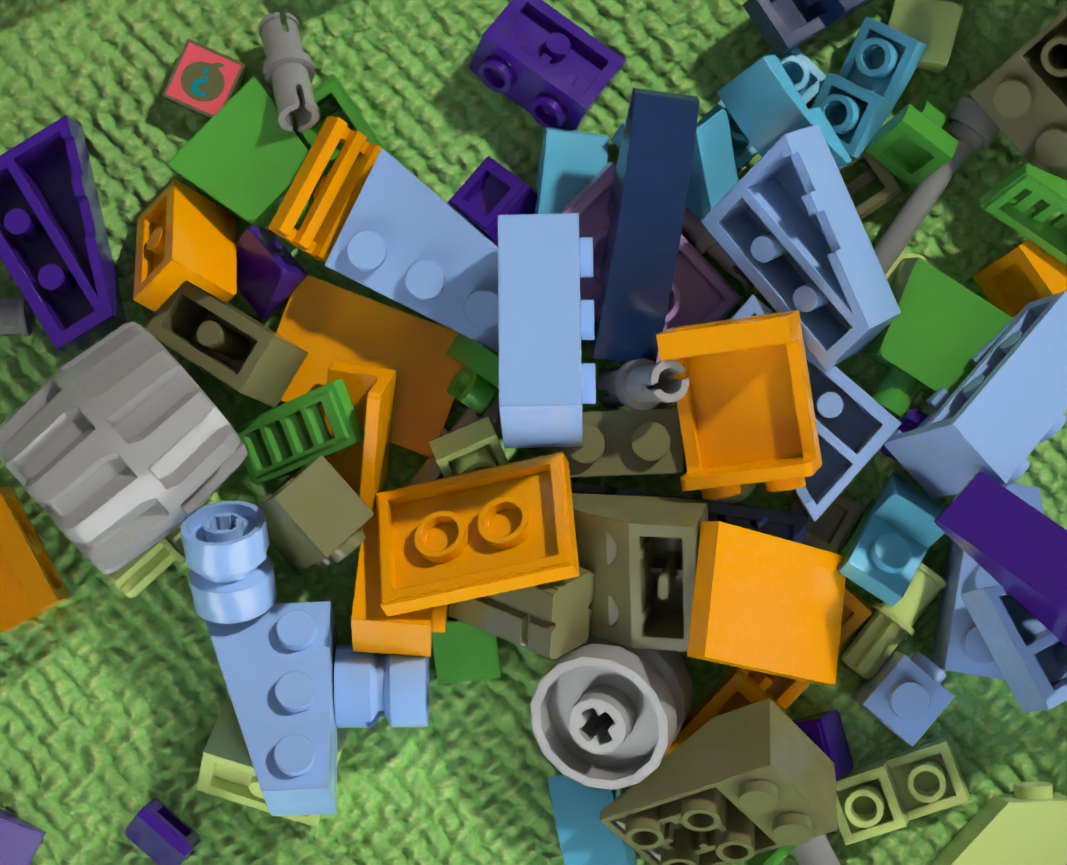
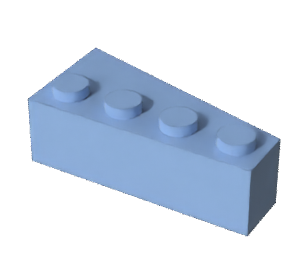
[324,149,499,353]

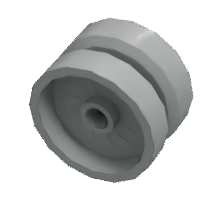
[531,636,693,790]

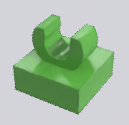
[864,100,959,188]
[446,333,499,415]

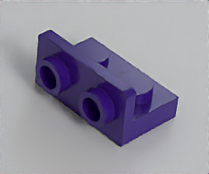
[469,0,626,131]

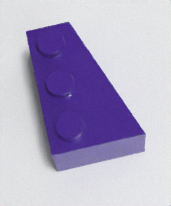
[0,115,127,354]

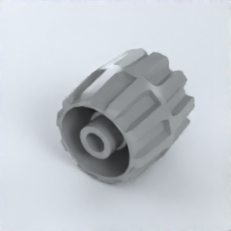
[0,322,247,574]

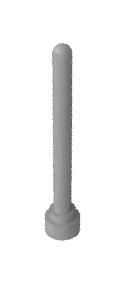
[874,97,1000,275]

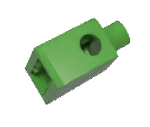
[167,77,315,230]
[863,257,1013,419]

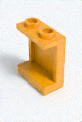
[656,309,822,499]

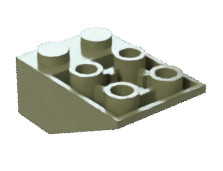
[969,8,1067,180]
[572,493,709,652]
[600,698,838,865]

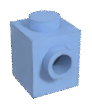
[852,650,954,747]

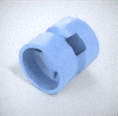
[180,501,278,624]
[334,645,429,728]

